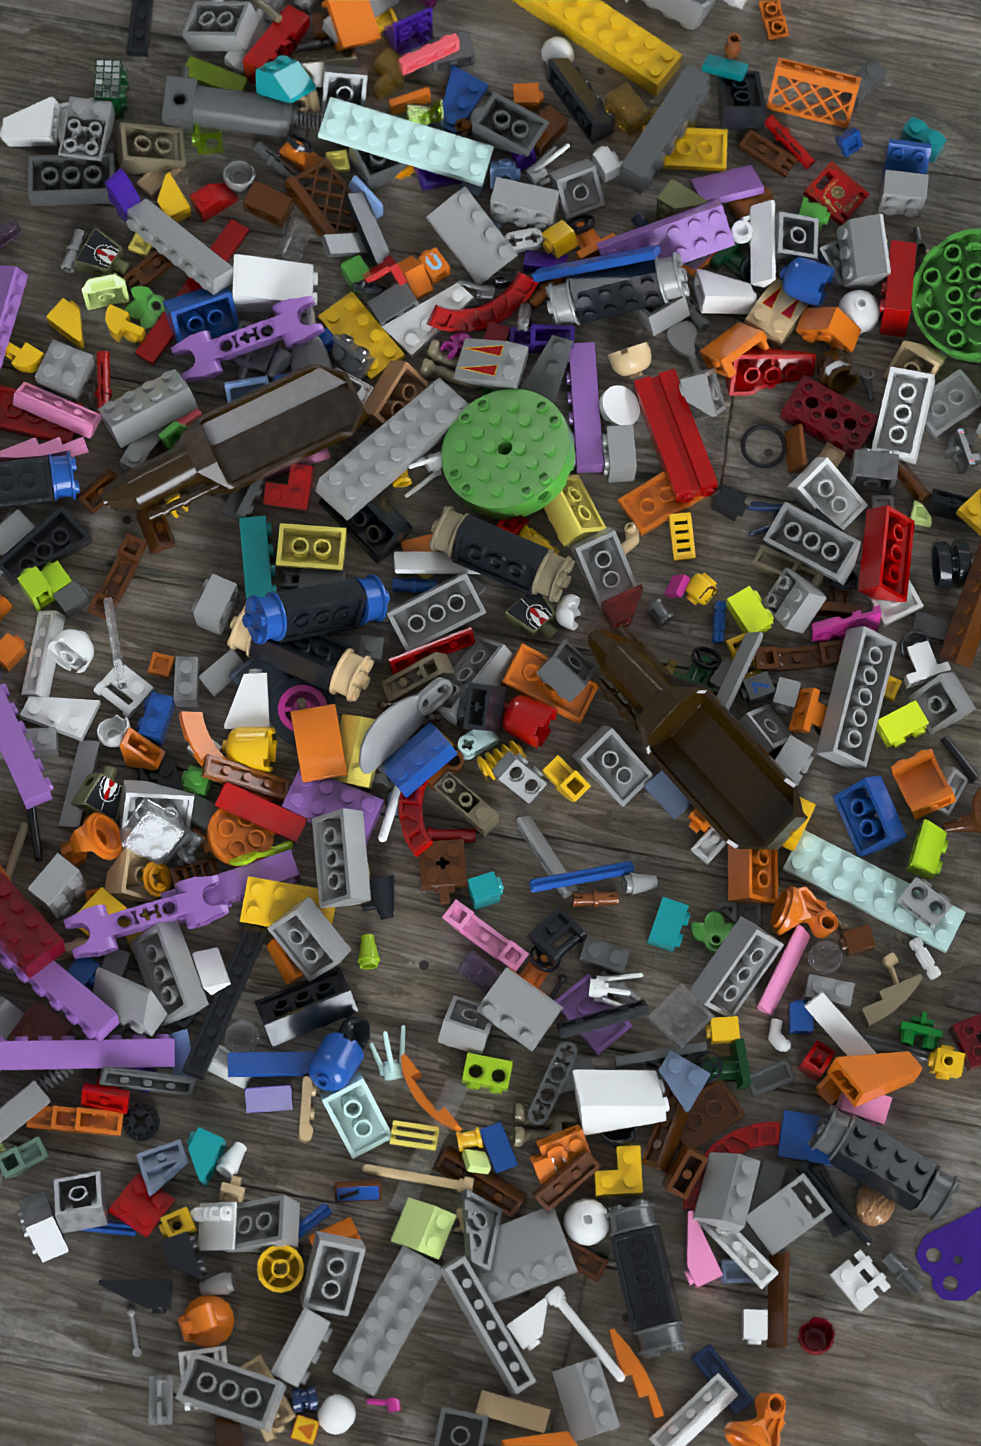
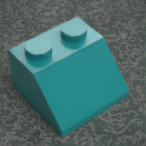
[256,56,316,103]
[187,1127,227,1187]

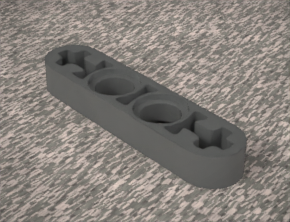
[528,1041,577,1127]

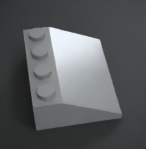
[476,1208,578,1305]

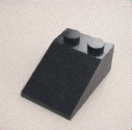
[717,71,766,130]

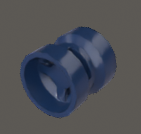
[292,1386,318,1413]

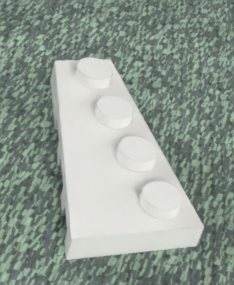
[382,283,474,358]

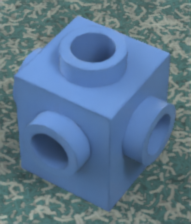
[490,159,520,189]

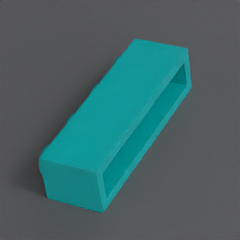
[239,515,277,600]

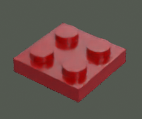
[109,1173,175,1238]

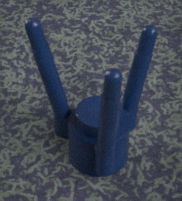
[746,501,792,536]

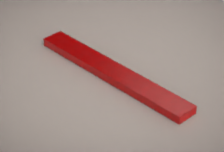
[135,219,250,366]

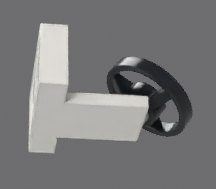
[900,629,951,689]

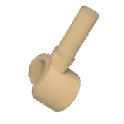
[882,953,899,985]

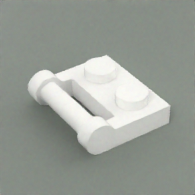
[94,661,154,718]

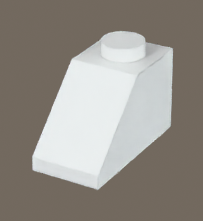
[506,1298,548,1351]

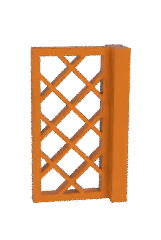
[766,57,861,129]

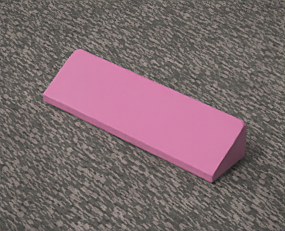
[13,381,102,438]
[757,925,810,1016]

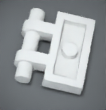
[830,1249,891,1312]

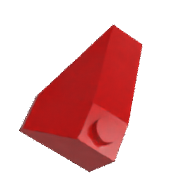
[725,346,816,396]

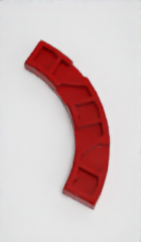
[426,272,539,332]
[398,778,434,857]
[682,1122,780,1210]

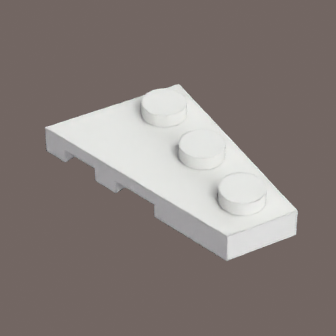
[20,696,101,741]

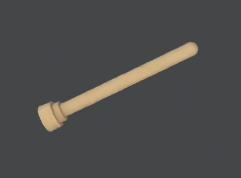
[362,1164,474,1193]

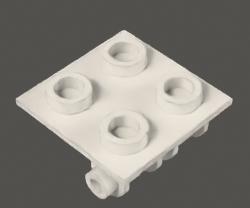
[190,1202,237,1251]

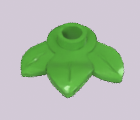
[125,286,166,329]
[691,910,736,954]

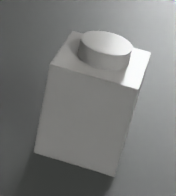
[771,677,801,714]

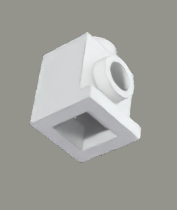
[592,146,622,183]

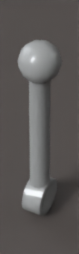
[127,1307,142,1357]

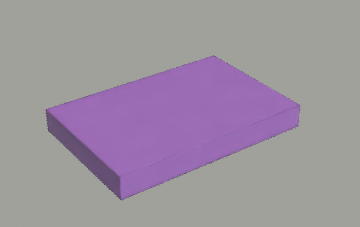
[690,165,764,203]
[555,974,633,1056]

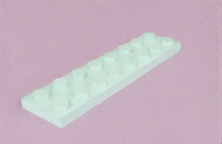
[318,97,494,187]
[782,830,966,953]

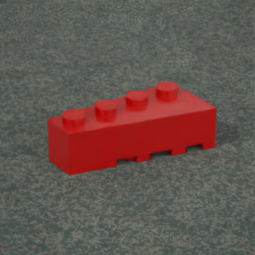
[879,240,917,337]

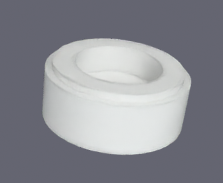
[731,220,753,243]

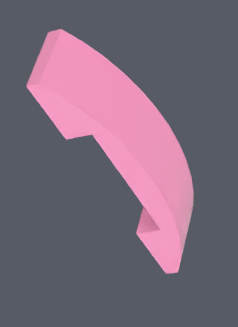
[442,899,529,972]

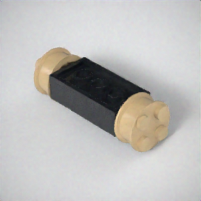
[227,606,374,702]

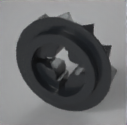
[123,1104,160,1141]

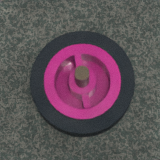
[269,677,337,746]

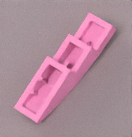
[0,437,89,462]

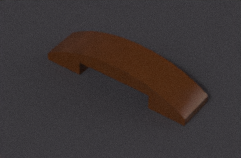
[87,533,147,621]
[755,640,842,672]

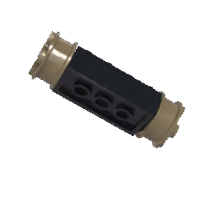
[429,506,575,602]

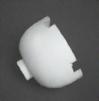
[838,290,880,334]
[48,629,94,673]
[563,1198,610,1246]

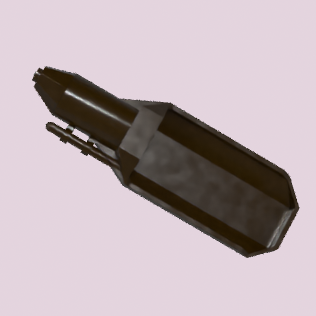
[100,364,370,521]
[587,625,808,850]

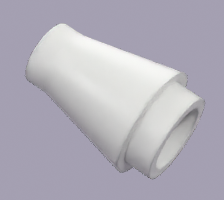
[216,1142,247,1178]

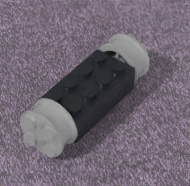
[545,252,690,326]

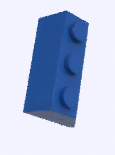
[163,287,239,343]
[379,722,458,798]
[832,776,907,858]

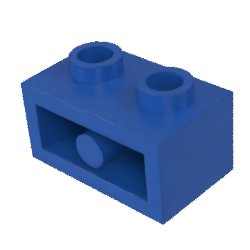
[136,691,175,746]

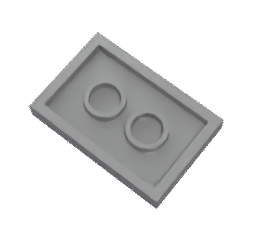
[925,368,981,440]

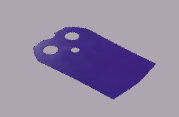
[916,1207,981,1301]

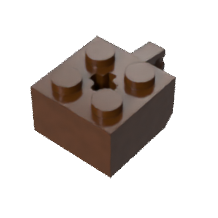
[419,839,467,906]

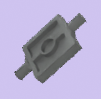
[226,313,280,380]

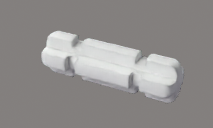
[909,937,941,980]

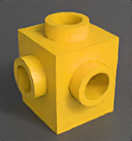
[927,1045,965,1080]

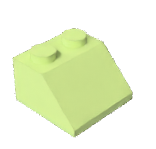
[390,1197,456,1260]

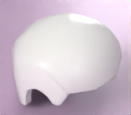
[541,37,575,65]
[555,594,581,631]
[97,715,131,747]
[318,1394,356,1435]

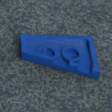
[438,65,489,135]

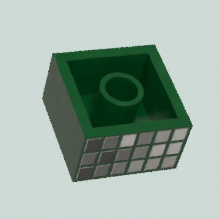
[94,59,129,118]

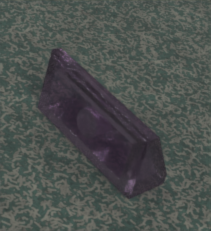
[458,950,501,994]

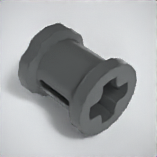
[646,598,674,628]

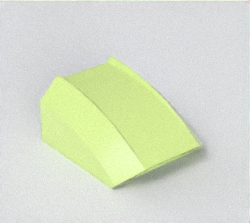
[82,273,130,310]

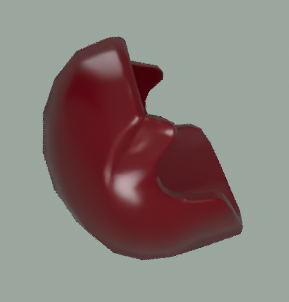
[798,1316,835,1355]

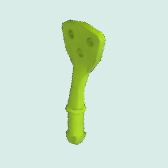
[229,840,293,866]

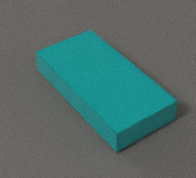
[702,54,749,82]

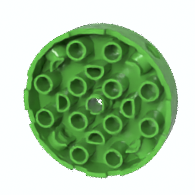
[912,228,981,362]
[441,389,576,520]

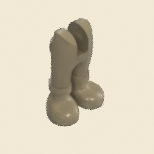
[419,339,479,389]
[512,1104,577,1147]

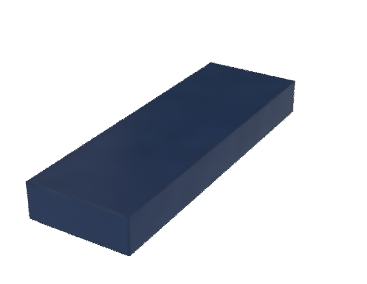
[691,1343,754,1416]

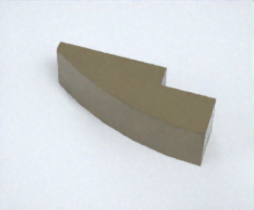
[752,545,823,589]
[859,974,923,1029]

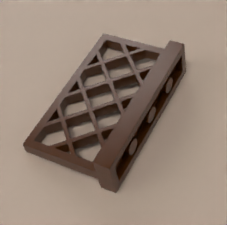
[284,158,359,238]

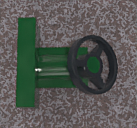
[710,241,755,286]
[672,646,722,694]
[692,1038,752,1090]

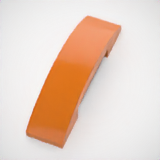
[401,1053,463,1132]

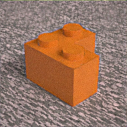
[796,307,862,352]

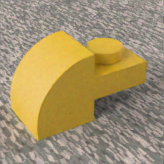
[105,304,146,343]
[5,342,45,373]
[541,755,591,802]

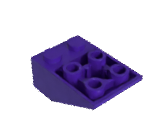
[384,7,433,57]

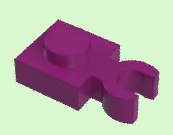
[439,331,472,359]

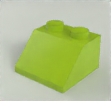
[905,819,949,880]

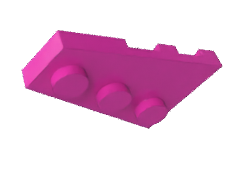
[810,605,882,642]

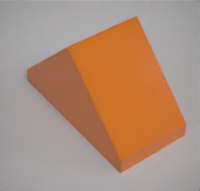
[397,255,434,300]
[119,727,165,770]

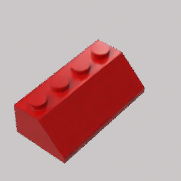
[858,505,915,603]

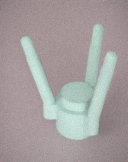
[369,1025,405,1081]

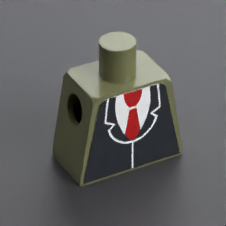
[75,228,130,277]
[505,593,559,641]
[71,765,123,822]

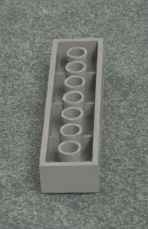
[316,378,469,520]

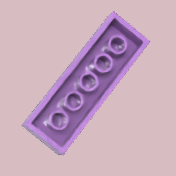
[597,199,735,263]

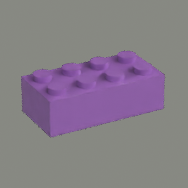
[282,767,384,846]

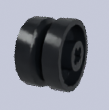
[931,540,972,590]

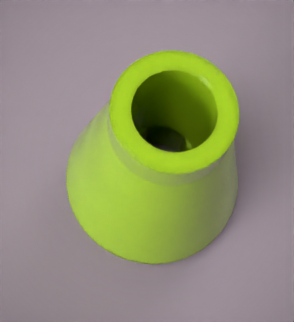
[357,934,380,970]

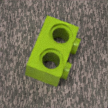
[462,1053,513,1094]

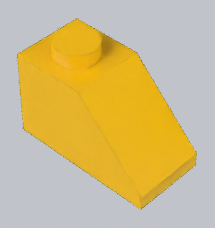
[157,172,192,223]
[46,298,85,350]

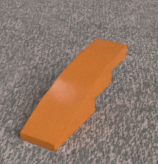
[26,1106,123,1136]
[608,1329,664,1419]

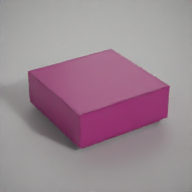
[664,574,690,599]

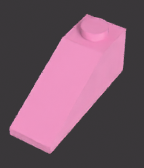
[684,1210,723,1289]

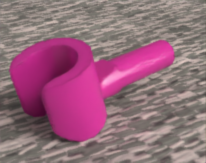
[367,1398,401,1412]

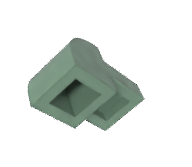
[0,1136,50,1179]

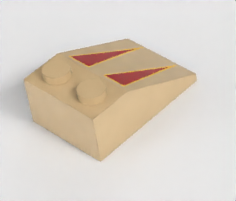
[744,278,809,349]

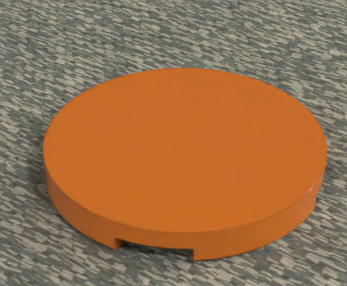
[207,808,275,868]

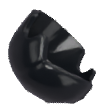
[338,1017,371,1051]
[601,1126,637,1149]

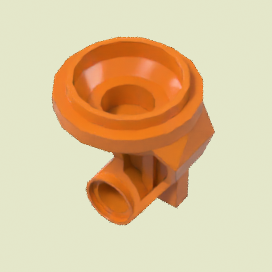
[60,812,123,867]
[770,886,838,939]
[177,1295,235,1348]
[724,1392,786,1446]

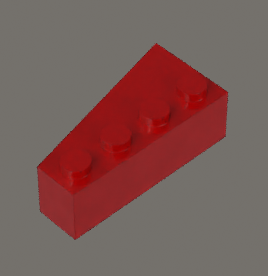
[242,4,311,85]

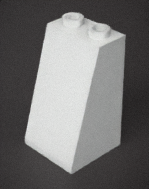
[233,254,318,313]
[573,1070,669,1135]

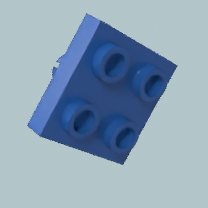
[882,139,932,181]

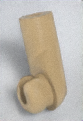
[621,522,639,555]

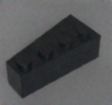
[0,506,92,586]

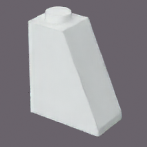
[0,97,61,147]
[692,269,757,314]
[224,669,271,730]

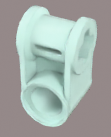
[456,729,500,760]

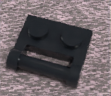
[527,907,587,966]

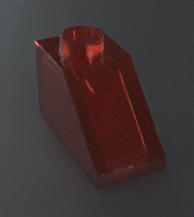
[601,584,643,631]

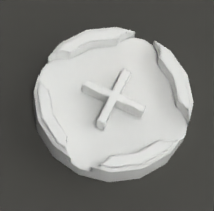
[599,385,640,426]

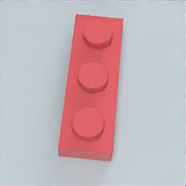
[399,33,460,76]

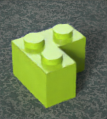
[17,561,72,612]

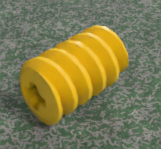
[476,740,528,782]

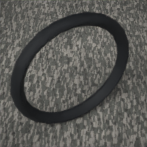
[741,425,787,468]

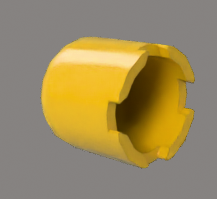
[222,727,277,772]

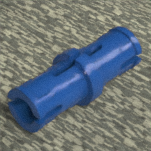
[392,577,437,594]

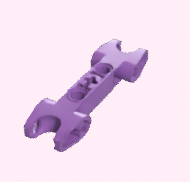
[171,296,325,383]
[64,875,229,959]

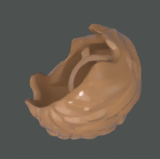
[856,1184,895,1227]

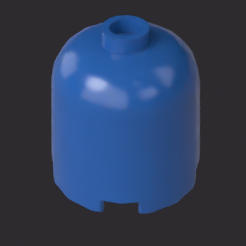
[780,257,835,307]
[308,1033,364,1092]

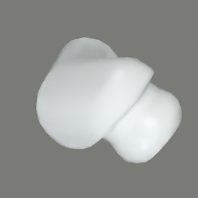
[768,1019,791,1052]

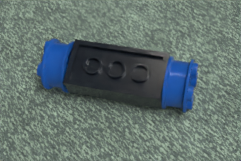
[0,451,80,507]
[242,574,390,645]

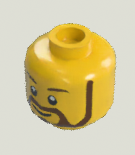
[685,573,717,606]

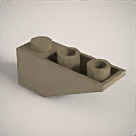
[433,771,500,838]

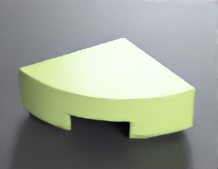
[910,500,932,528]

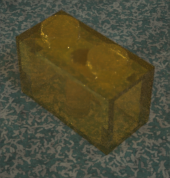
[605,81,652,135]

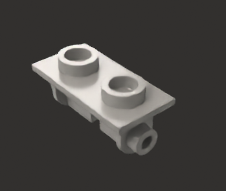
[148,1375,173,1425]

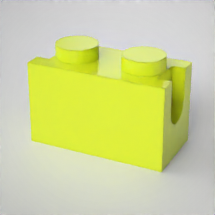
[726,586,774,633]
[876,700,929,749]

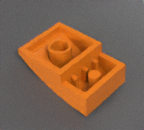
[290,704,347,783]

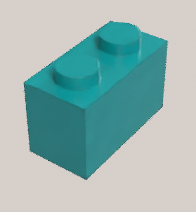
[467,871,504,910]
[647,897,691,952]

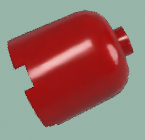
[502,695,558,749]

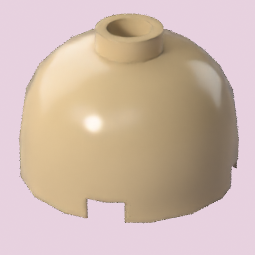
[608,342,652,379]

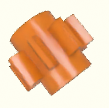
[688,808,711,833]

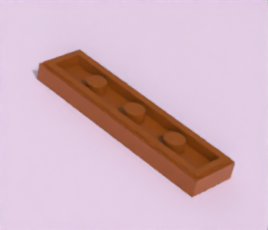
[201,754,290,803]

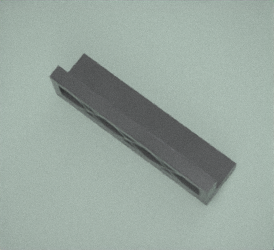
[614,1041,708,1080]

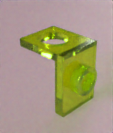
[406,99,444,125]
[191,123,224,155]

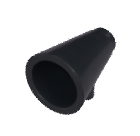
[361,875,394,920]

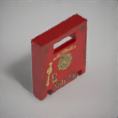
[803,161,869,226]

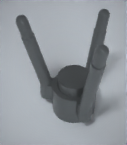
[453,276,495,308]

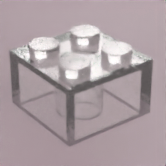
[119,798,185,866]

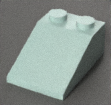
[318,1071,391,1159]

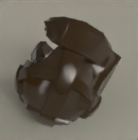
[817,348,861,394]

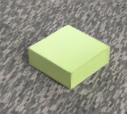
[462,1149,491,1174]

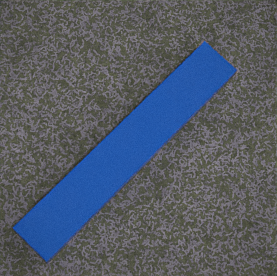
[532,245,661,282]

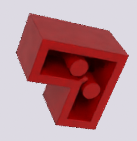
[263,464,315,511]

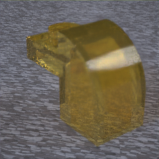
[374,47,405,101]

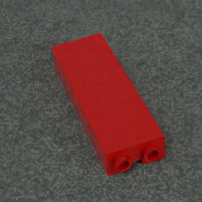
[633,369,718,504]

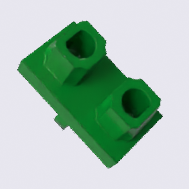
[898,1011,943,1051]

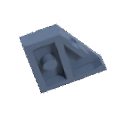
[658,1050,711,1113]
[136,1139,188,1196]

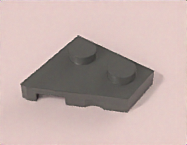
[818,239,844,288]

